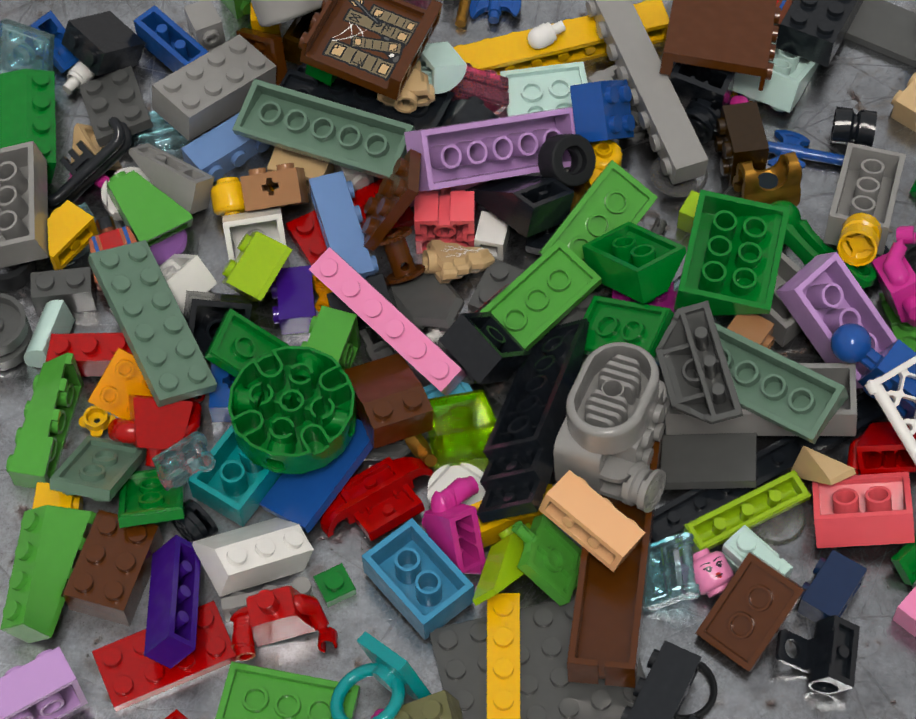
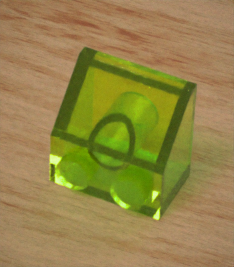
[428,390,496,466]

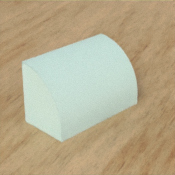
[419,41,467,94]
[24,300,75,368]

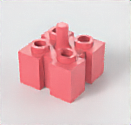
[414,187,475,254]

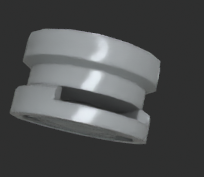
[621,461,666,513]

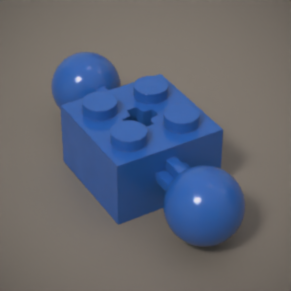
[831,323,916,419]

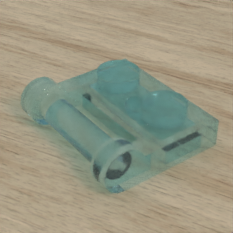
[152,432,216,491]
[645,532,700,611]

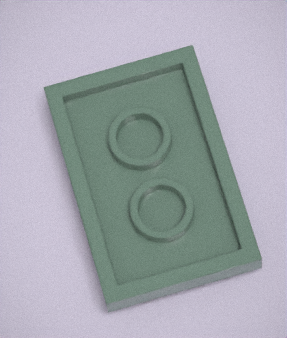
[50,436,146,502]

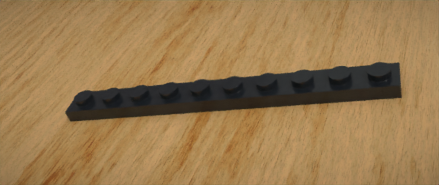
[651,392,887,549]

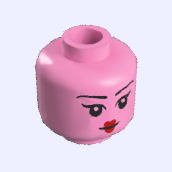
[686,548,734,599]

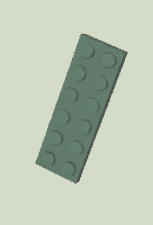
[88,240,217,407]

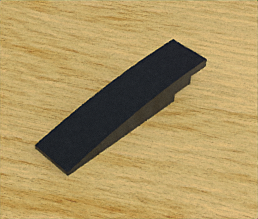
[477,318,589,523]

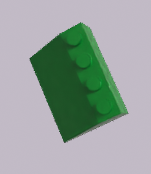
[0,69,56,183]
[674,190,790,316]

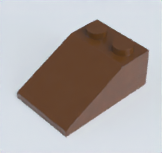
[343,353,434,449]

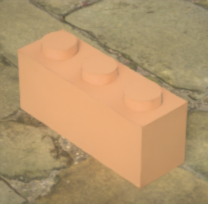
[539,470,646,572]

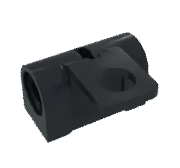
[775,615,860,694]

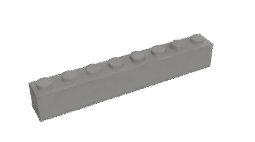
[586,0,709,185]

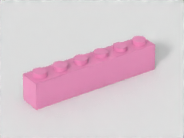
[308,247,467,396]

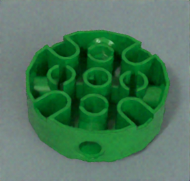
[228,346,357,474]

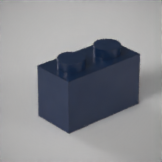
[797,550,867,623]

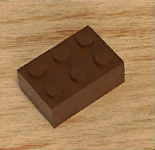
[63,509,164,626]

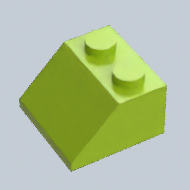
[222,231,293,302]

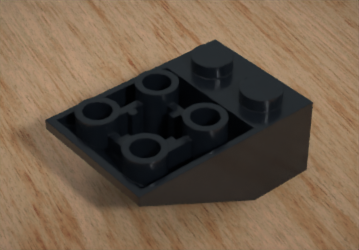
[465,175,575,238]

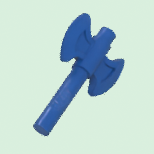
[469,0,522,24]
[768,130,845,169]

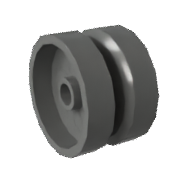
[0,293,33,371]

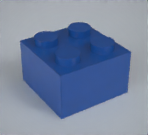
[570,79,635,143]

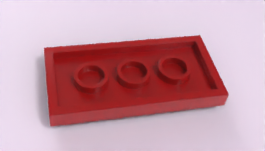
[286,179,414,266]
[92,600,238,712]

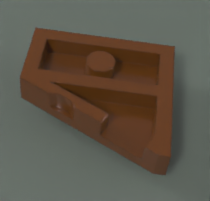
[236,27,287,86]

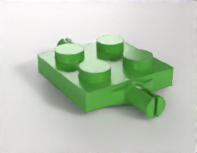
[511,514,582,606]

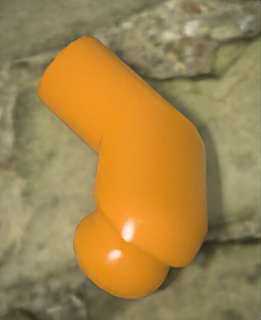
[313,275,332,312]

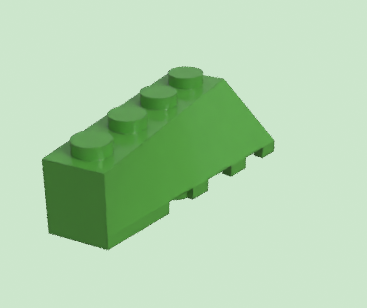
[6,353,84,489]
[0,505,96,643]

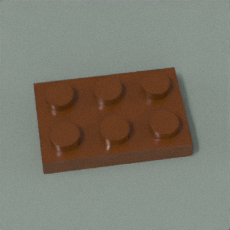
[362,149,421,251]
[695,552,806,672]

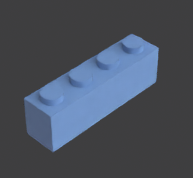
[181,113,271,182]
[309,171,379,278]

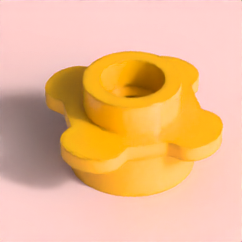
[78,405,116,438]

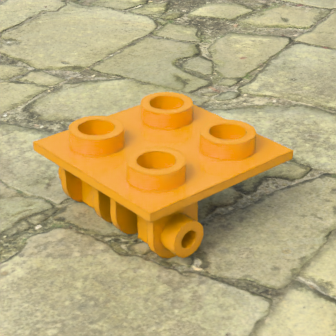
[88,347,152,420]

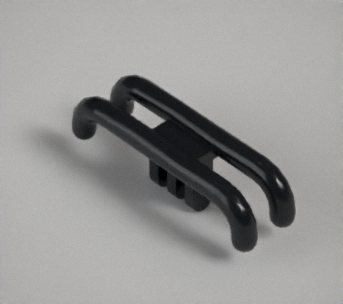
[48,117,132,209]

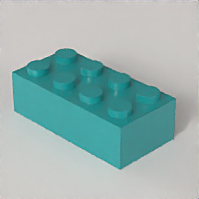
[188,425,282,527]

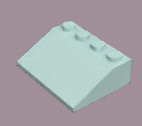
[733,37,818,113]

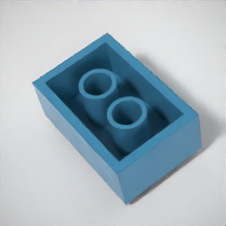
[362,518,475,640]

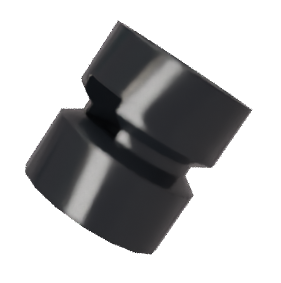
[831,106,877,147]

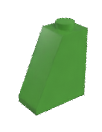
[107,170,193,247]

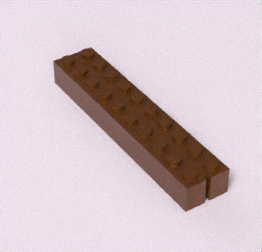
[567,422,664,688]

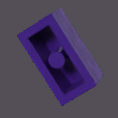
[271,265,316,335]

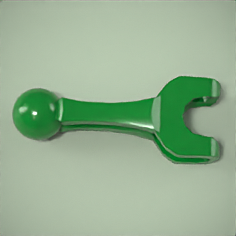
[771,200,877,288]

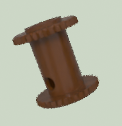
[379,226,426,284]

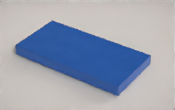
[259,419,373,534]

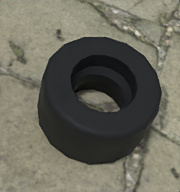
[538,134,596,187]

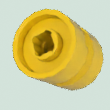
[837,213,882,267]

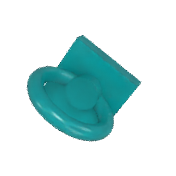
[330,631,431,719]

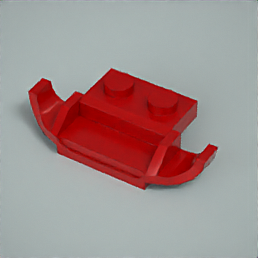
[320,457,434,541]

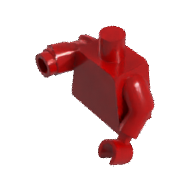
[108,394,206,467]
[847,422,916,475]
[230,586,338,661]

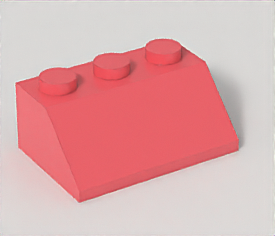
[812,472,915,549]

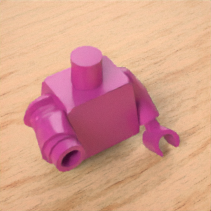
[871,226,916,327]
[422,476,486,575]

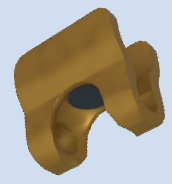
[732,152,802,206]

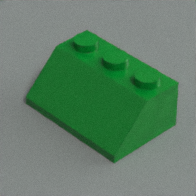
[582,222,686,304]

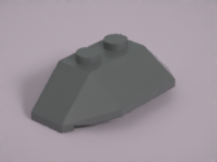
[656,301,743,424]

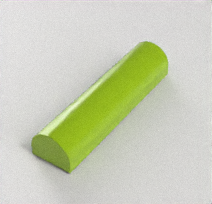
[684,470,811,553]

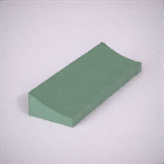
[232,78,415,179]
[654,307,849,444]

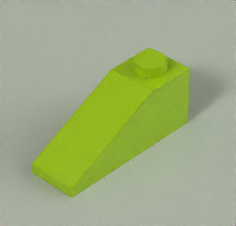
[472,522,531,606]

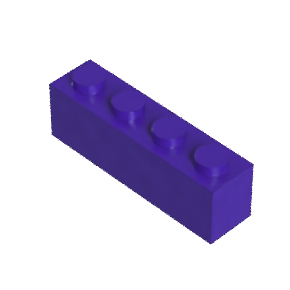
[144,535,201,669]

